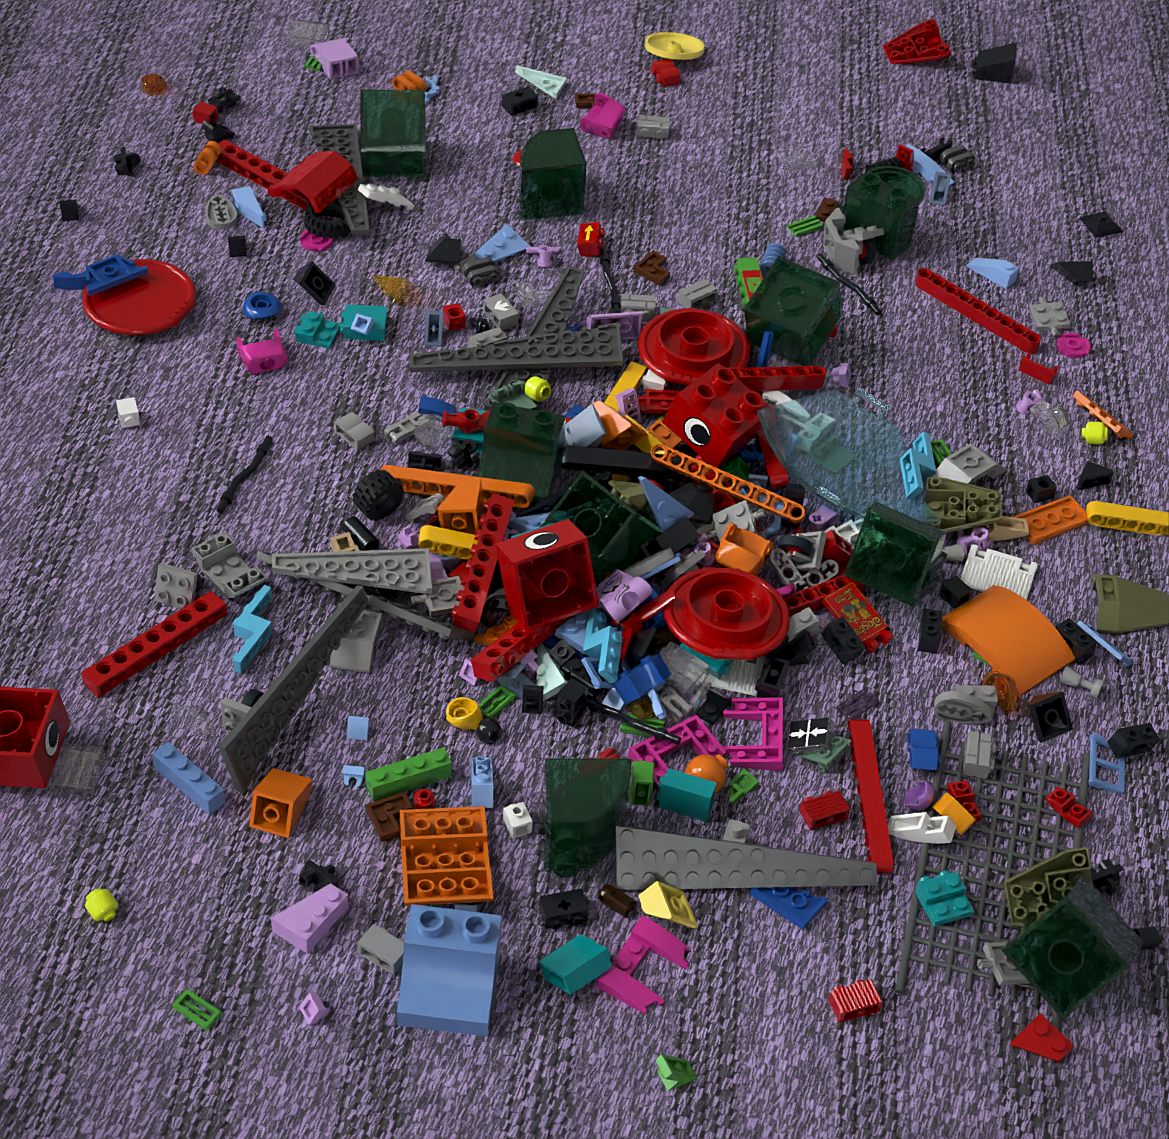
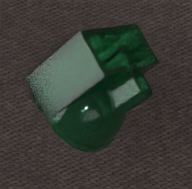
[842,166,926,261]

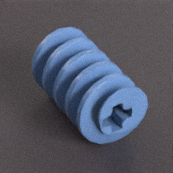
[760,243,787,277]

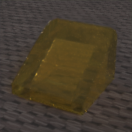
[628,698,656,720]

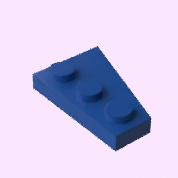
[750,887,829,930]

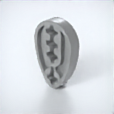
[205,195,238,229]
[624,547,675,578]
[934,691,992,725]

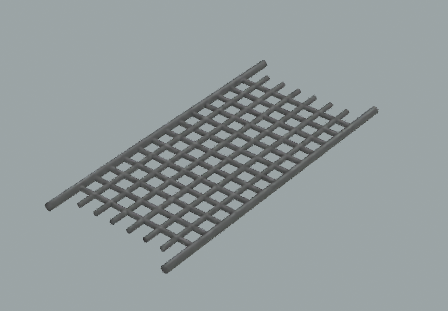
[895,721,1090,1030]

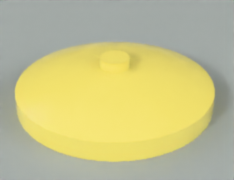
[645,32,705,60]

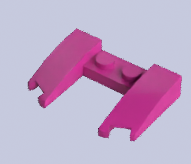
[722,697,783,771]
[628,715,726,788]
[596,915,689,1014]

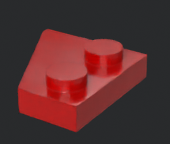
[1010,1013,1075,1062]

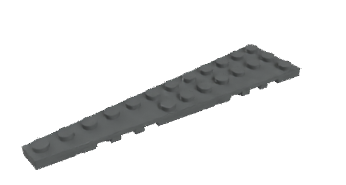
[309,124,369,236]
[484,266,584,415]
[410,323,623,372]
[256,551,478,641]
[218,585,369,794]
[616,824,877,890]

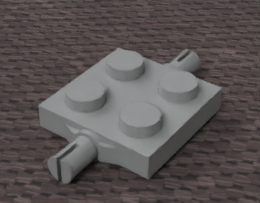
[1029,296,1070,338]
[705,500,766,543]
[411,576,473,616]
[977,941,1046,985]

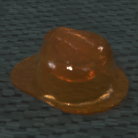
[141,73,168,96]
[982,671,1018,713]

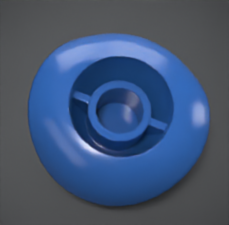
[242,291,282,319]

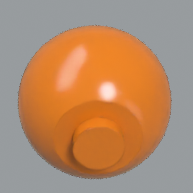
[685,754,729,794]

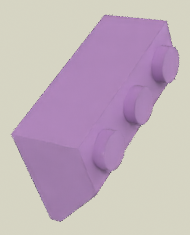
[586,311,643,340]

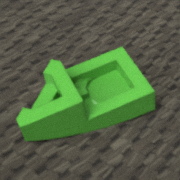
[729,769,759,805]

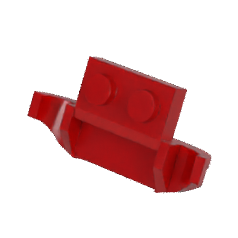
[628,389,681,414]

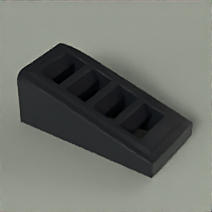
[522,685,544,714]

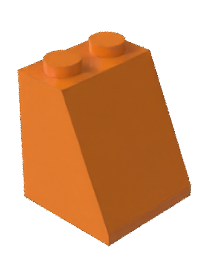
[590,400,647,451]
[438,479,485,535]
[249,768,312,838]

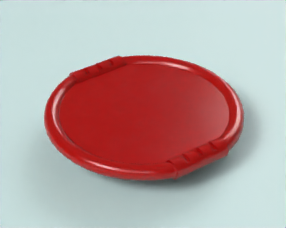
[82,259,196,336]
[638,307,751,386]
[663,567,790,660]

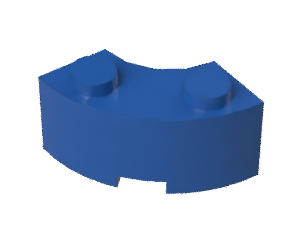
[613,654,671,704]
[908,729,941,770]

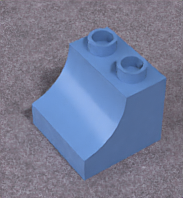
[396,904,502,1037]

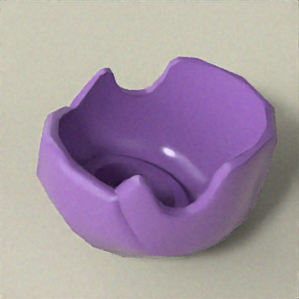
[904,781,935,811]

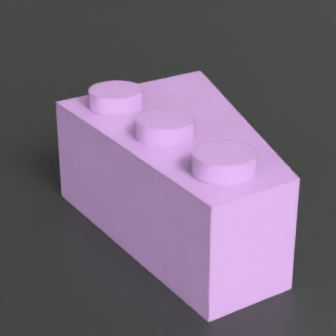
[271,883,349,954]

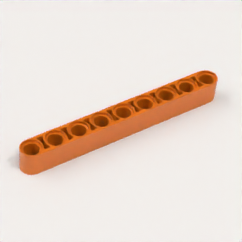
[651,444,806,524]
[380,465,536,508]

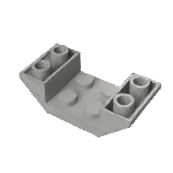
[823,208,861,274]
[931,443,1006,484]
[192,532,268,599]
[330,608,387,673]

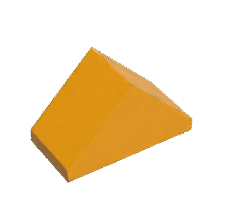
[932,792,976,835]

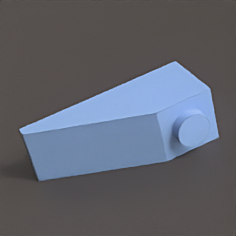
[966,258,1019,289]

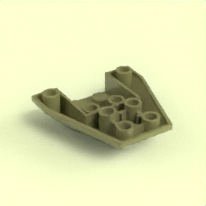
[925,477,1002,533]
[608,480,656,520]
[1090,573,1169,634]
[1004,847,1103,937]

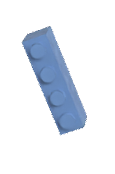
[152,742,226,815]

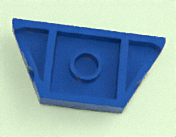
[86,254,148,296]

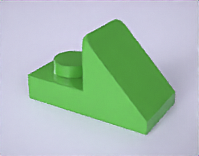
[655,1054,698,1091]

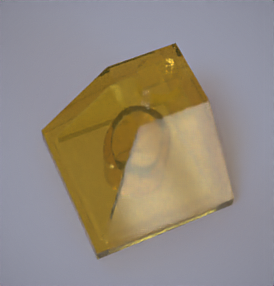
[372,274,411,303]

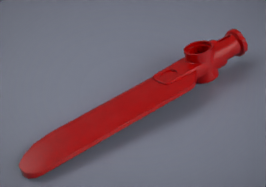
[442,409,573,436]

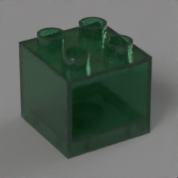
[744,256,842,366]

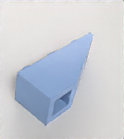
[231,186,267,228]
[471,756,493,808]

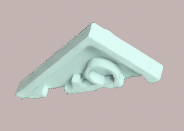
[515,66,567,99]
[536,643,568,701]

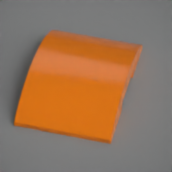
[942,585,1075,696]
[400,806,494,906]

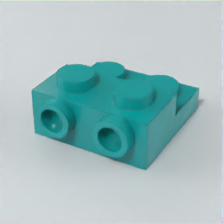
[294,311,340,349]
[915,870,974,927]

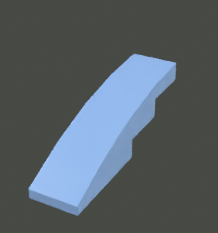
[906,144,954,186]

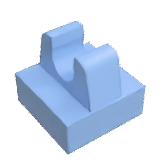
[343,765,366,787]

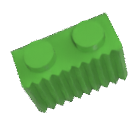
[630,761,654,806]

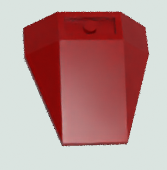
[882,19,952,64]

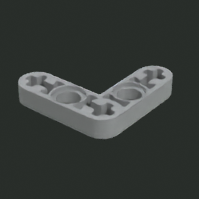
[768,548,839,594]

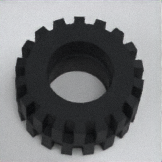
[353,470,404,521]

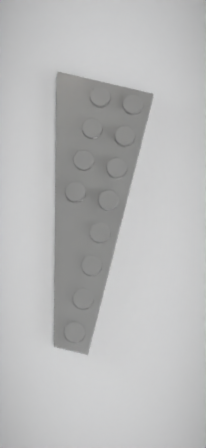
[272,548,432,594]

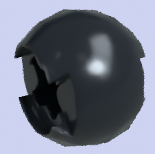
[476,718,501,744]

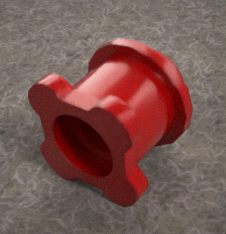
[412,789,437,809]

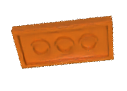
[1013,495,1088,545]

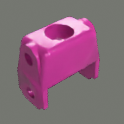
[579,92,626,138]
[236,329,287,374]

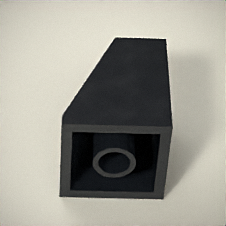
[972,43,1017,84]

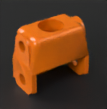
[715,522,774,576]

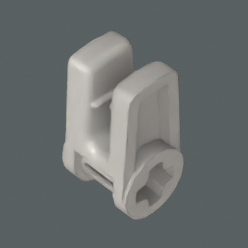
[651,686,692,724]

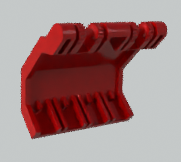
[268,151,358,213]

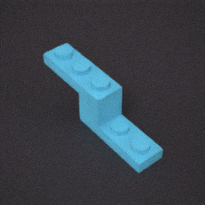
[900,431,936,500]
[232,585,272,674]
[583,607,622,684]

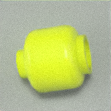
[524,376,551,402]
[1082,422,1108,445]
[85,888,119,922]

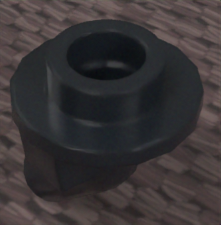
[470,318,489,334]

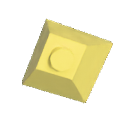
[638,881,698,928]

